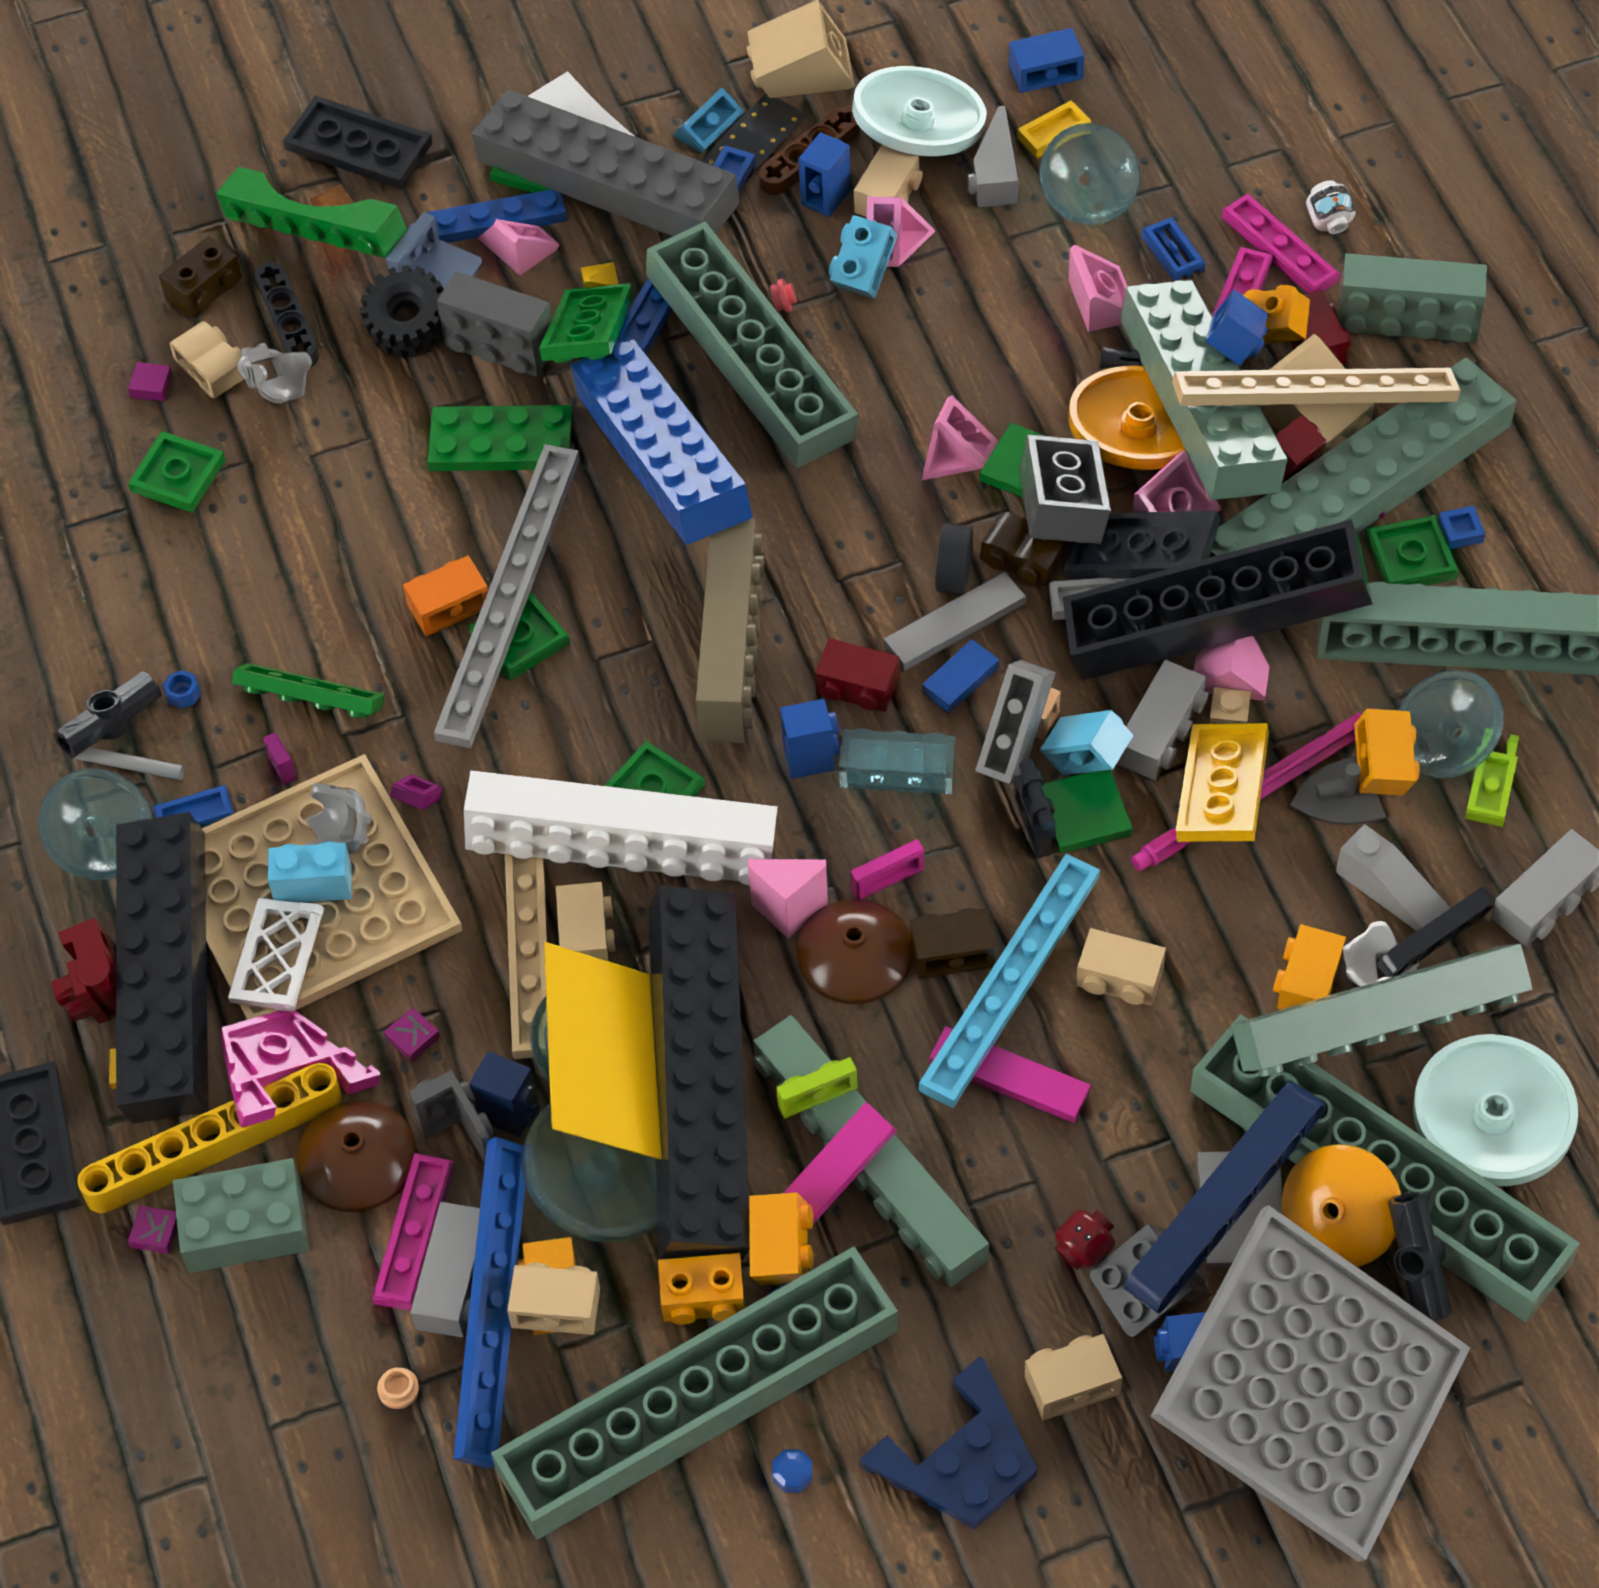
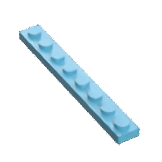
[918,854,1100,1108]

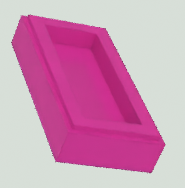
[850,839,924,900]

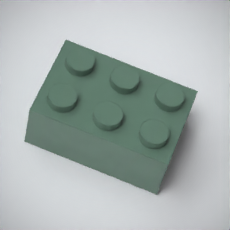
[173,1158,310,1273]

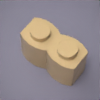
[169,321,243,399]

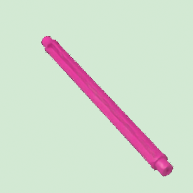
[1131,707,1374,872]

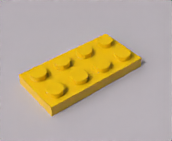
[1176,723,1269,842]

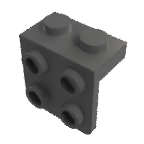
[409,1070,494,1163]
[1090,1223,1212,1337]

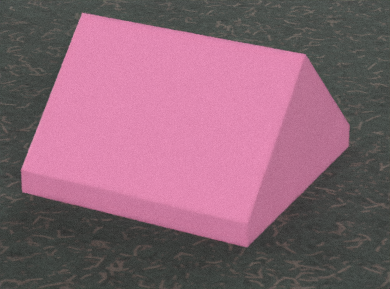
[1068,245,1127,332]
[1133,451,1221,513]
[748,859,828,939]

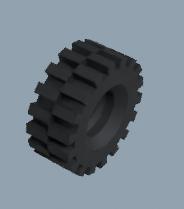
[360,265,444,358]

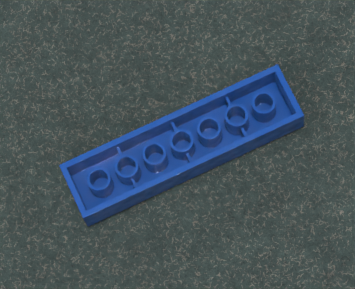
[570,339,753,545]

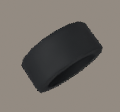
[935,523,973,595]

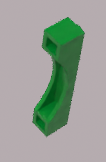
[216,167,407,258]

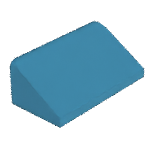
[673,88,745,153]

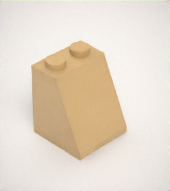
[746,0,855,98]
[1261,334,1374,460]

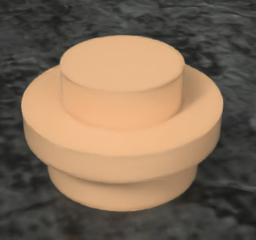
[377,1368,419,1409]

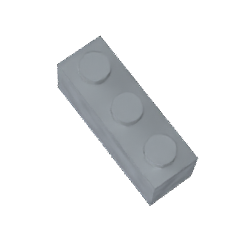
[975,660,1056,784]
[1116,660,1208,781]
[1490,829,1599,947]
[410,1202,480,1338]

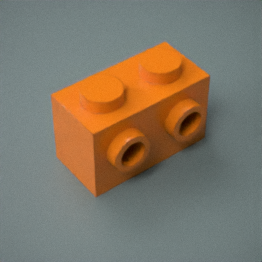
[403,555,488,637]

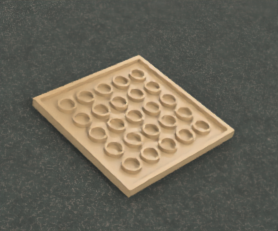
[202,754,463,1020]

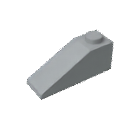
[968,106,1018,208]
[1336,824,1450,931]

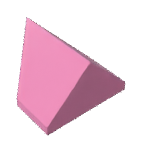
[867,196,936,267]
[477,219,560,275]
[921,395,999,481]
[1194,636,1270,701]

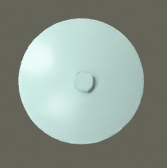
[852,66,986,156]
[1413,1034,1578,1186]

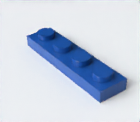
[428,189,567,243]

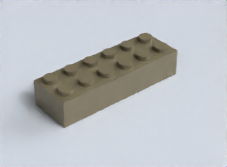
[696,519,764,743]

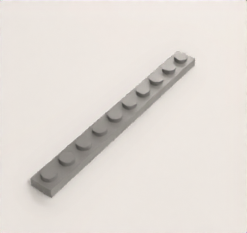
[434,444,580,748]

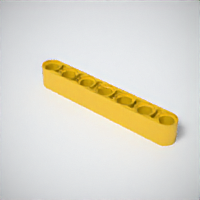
[77,1063,342,1213]

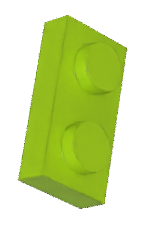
[776,1057,858,1119]

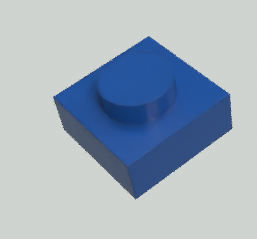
[1438,506,1485,549]

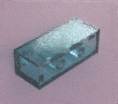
[839,728,956,794]

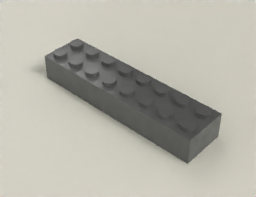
[472,89,740,236]

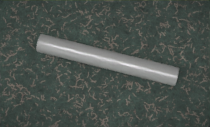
[75,747,185,780]

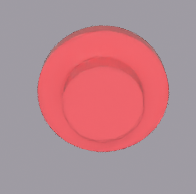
[770,278,797,313]

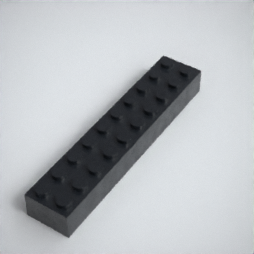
[649,885,750,1262]

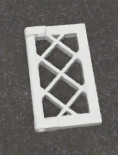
[228,898,324,1012]

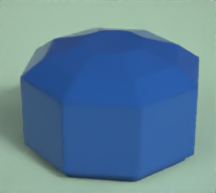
[162,670,201,709]
[772,1449,812,1493]

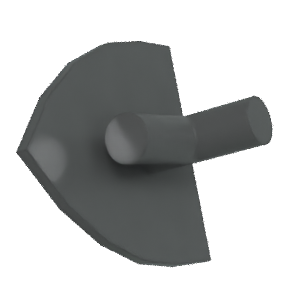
[1290,756,1386,825]

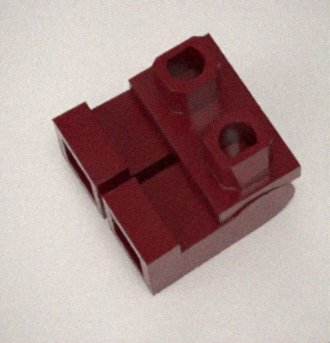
[51,917,116,1024]

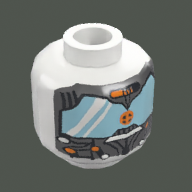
[1306,180,1356,234]

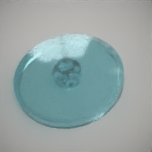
[521,1103,658,1242]

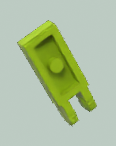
[1465,729,1519,827]

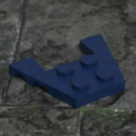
[859,1356,1037,1530]

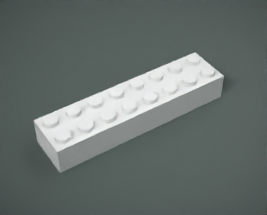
[464,771,778,885]

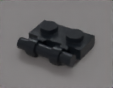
[1014,759,1056,859]

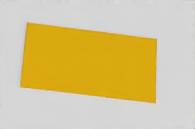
[544,942,662,1160]

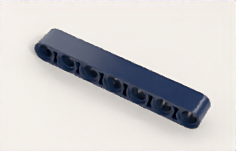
[1124,1081,1326,1314]

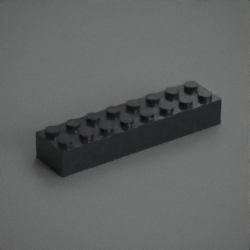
[1063,520,1373,680]
[116,812,209,1123]

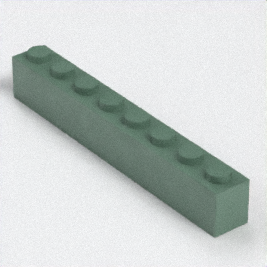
[1231,943,1533,1077]
[752,1015,989,1288]

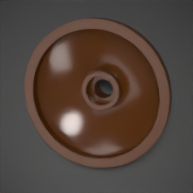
[797,899,913,1004]
[296,1101,417,1212]

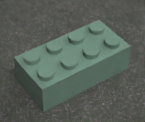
[1338,253,1487,342]

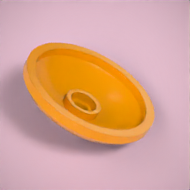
[1281,1144,1401,1267]

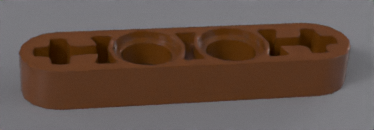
[759,106,861,195]

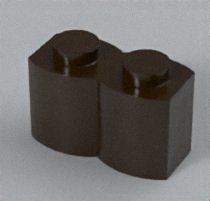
[980,512,1066,585]

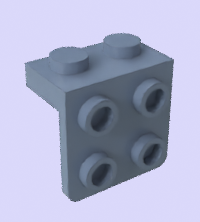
[386,212,483,289]

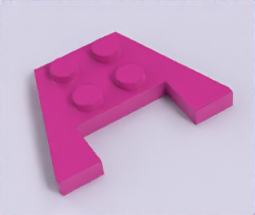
[220,1010,381,1128]

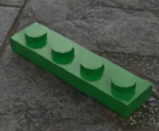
[232,663,385,718]

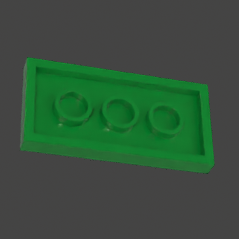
[539,283,634,363]
[428,405,573,471]

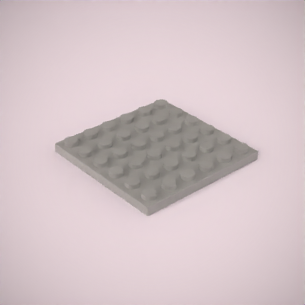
[1150,1205,1470,1562]

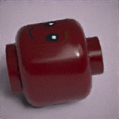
[1054,1209,1115,1271]

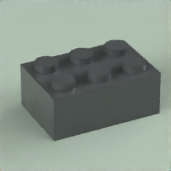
[437,271,552,377]
[1019,434,1111,544]

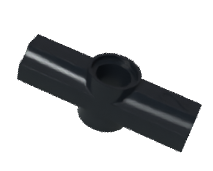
[53,671,162,759]
[1388,1192,1452,1321]

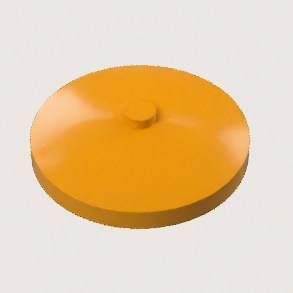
[1068,366,1189,470]

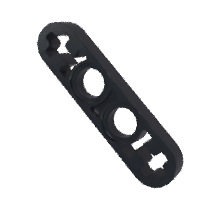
[255,262,319,368]
[1377,886,1496,977]

